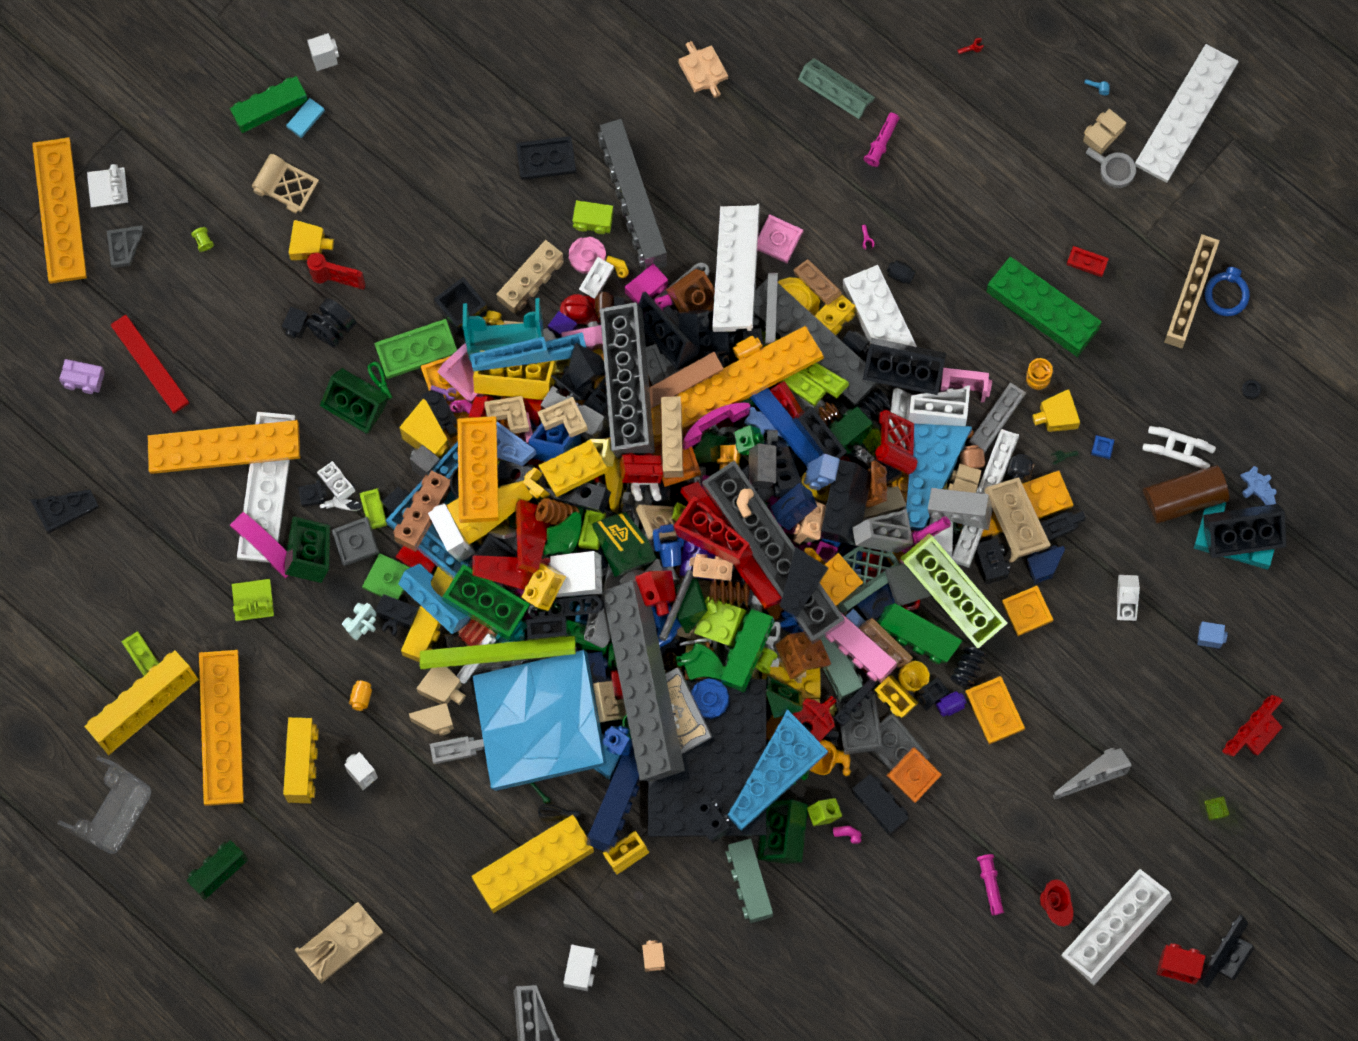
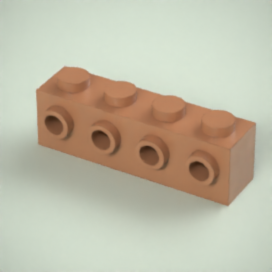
[393,470,451,552]

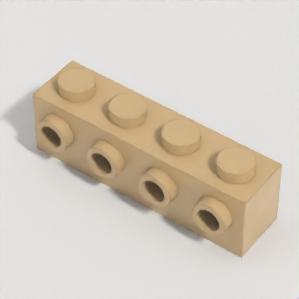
[497,240,564,314]

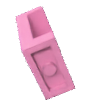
[437,343,484,403]
[940,368,992,403]

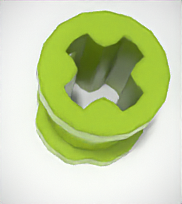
[191,227,214,252]
[755,648,778,674]

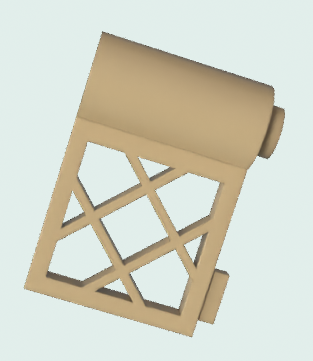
[252,154,319,213]

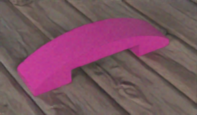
[683,403,750,450]
[230,512,288,579]

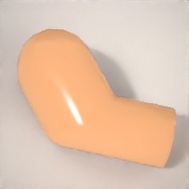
[736,488,754,518]

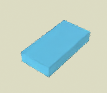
[286,98,325,138]

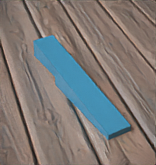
[470,332,587,371]

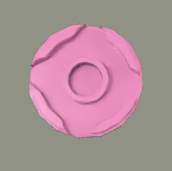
[569,237,606,274]

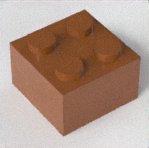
[666,269,715,313]

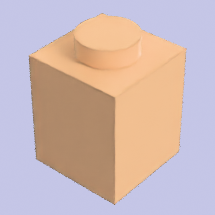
[642,940,665,972]

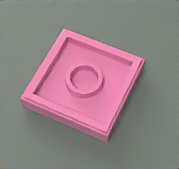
[757,215,803,263]

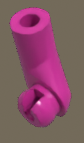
[450,399,472,414]

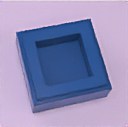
[1091,435,1114,459]

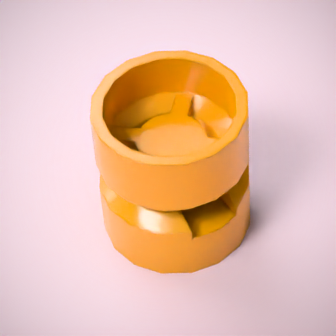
[1026,358,1053,390]

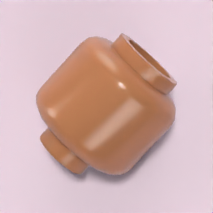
[959,445,985,470]

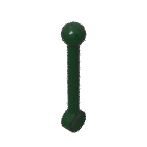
[529,782,550,804]

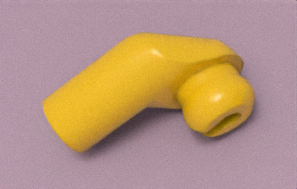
[606,255,629,278]

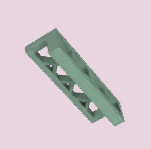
[798,58,875,119]

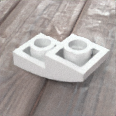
[317,461,355,502]

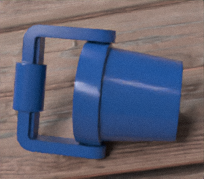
[653,524,684,567]

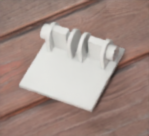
[87,164,128,208]

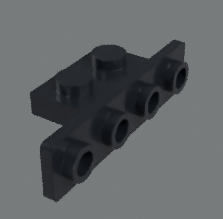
[1199,915,1255,989]

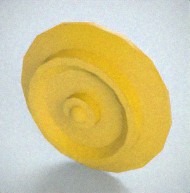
[777,277,820,316]

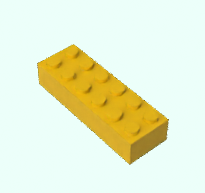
[84,651,199,755]
[472,815,594,913]

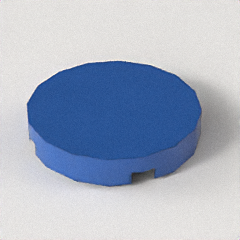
[691,679,729,718]

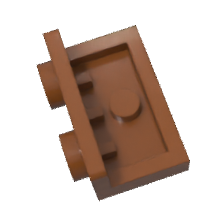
[866,461,887,508]

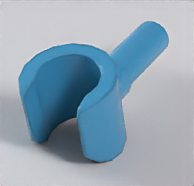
[1085,79,1110,95]

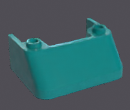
[463,298,544,362]

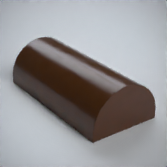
[1143,465,1229,524]

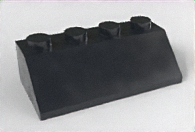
[639,292,700,370]
[863,338,946,395]
[820,460,872,546]
[1203,504,1286,558]

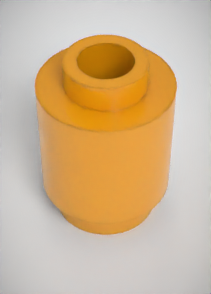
[733,336,763,360]
[349,681,372,711]

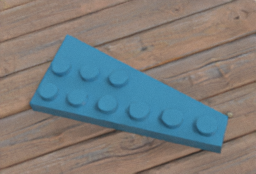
[906,423,972,531]
[728,709,828,831]

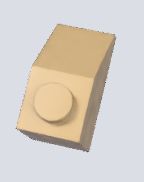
[409,703,454,735]

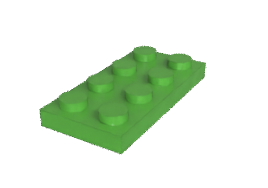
[374,319,457,379]

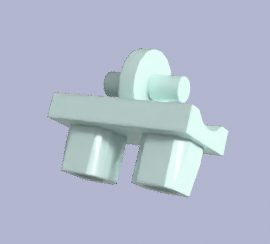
[342,603,376,641]

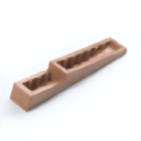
[649,352,723,409]

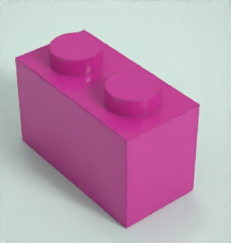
[625,264,668,305]

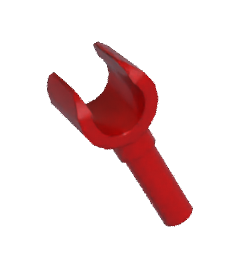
[958,38,984,54]

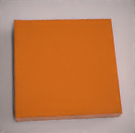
[887,747,942,803]

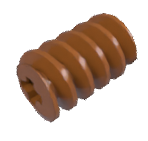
[535,498,579,525]

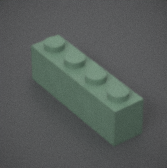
[821,637,864,702]
[725,838,773,923]

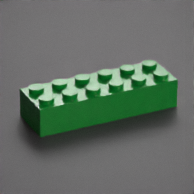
[986,256,1102,357]

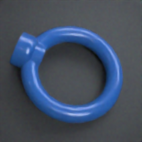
[1204,267,1250,316]

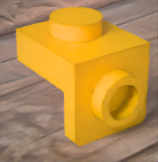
[522,467,550,499]

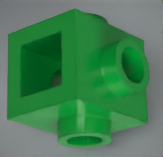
[734,425,764,457]

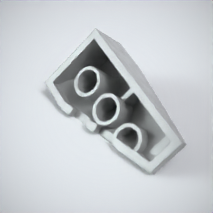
[1053,748,1132,800]

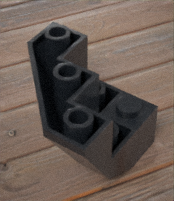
[678,309,747,368]

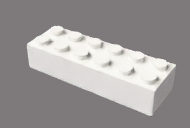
[843,265,917,347]

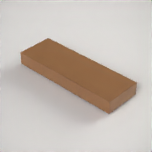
[793,259,842,305]
[859,618,913,668]

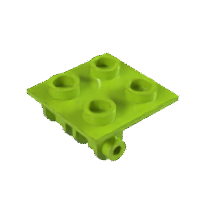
[232,579,274,621]

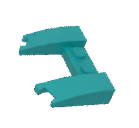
[1194,502,1274,570]

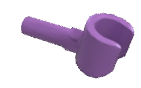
[430,385,456,401]

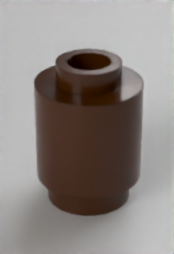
[595,292,614,321]

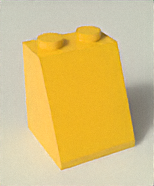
[399,399,450,460]

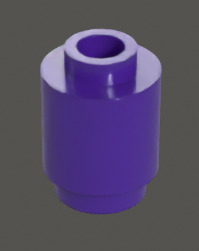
[936,691,966,717]

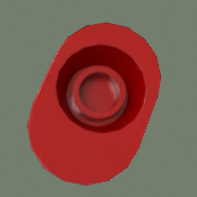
[560,294,600,325]
[1040,879,1073,927]

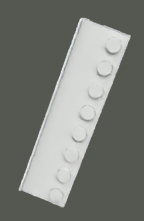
[713,204,760,332]

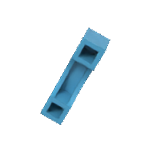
[398,564,471,634]

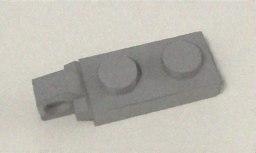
[430,736,485,764]

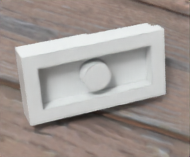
[579,257,614,299]

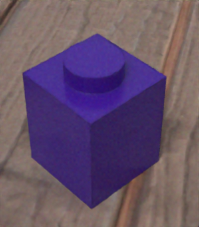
[548,311,578,338]

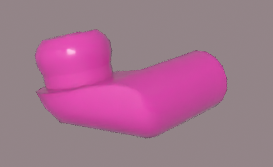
[833,826,862,844]

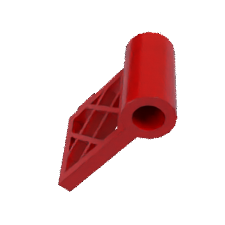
[307,253,366,290]
[876,410,918,475]

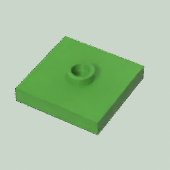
[362,553,410,600]

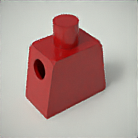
[635,571,676,617]

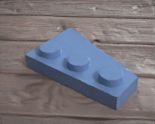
[497,422,536,466]

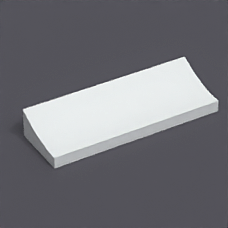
[1062,869,1172,985]

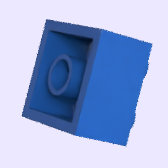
[529,423,582,462]

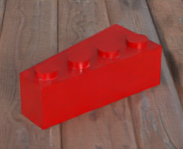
[673,496,753,569]

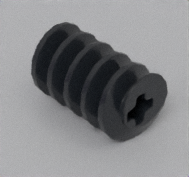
[854,389,891,423]
[950,646,988,689]

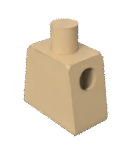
[416,667,466,705]

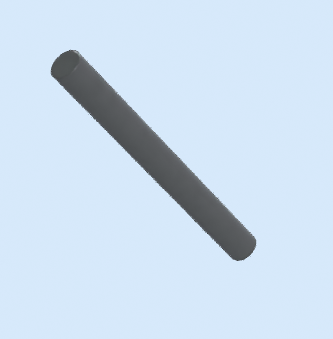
[659,570,693,641]

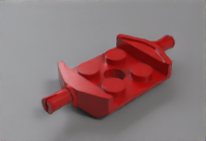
[775,696,837,742]

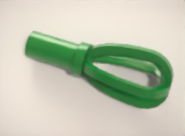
[368,362,393,400]

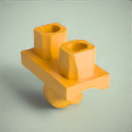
[717,444,741,470]

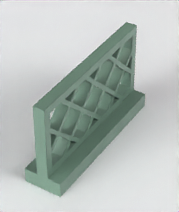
[838,546,903,614]

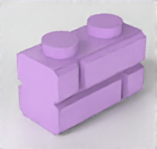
[60,359,104,394]

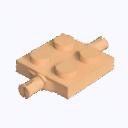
[678,41,728,98]

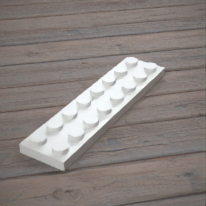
[1135,44,1238,183]
[237,412,296,563]

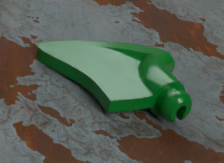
[543,511,581,555]
[676,643,723,681]

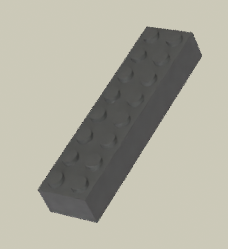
[598,119,667,270]
[754,278,879,409]
[600,302,655,459]

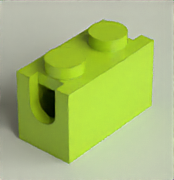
[572,200,614,234]

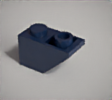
[1026,546,1065,584]

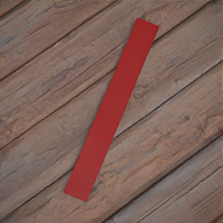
[681,482,782,609]

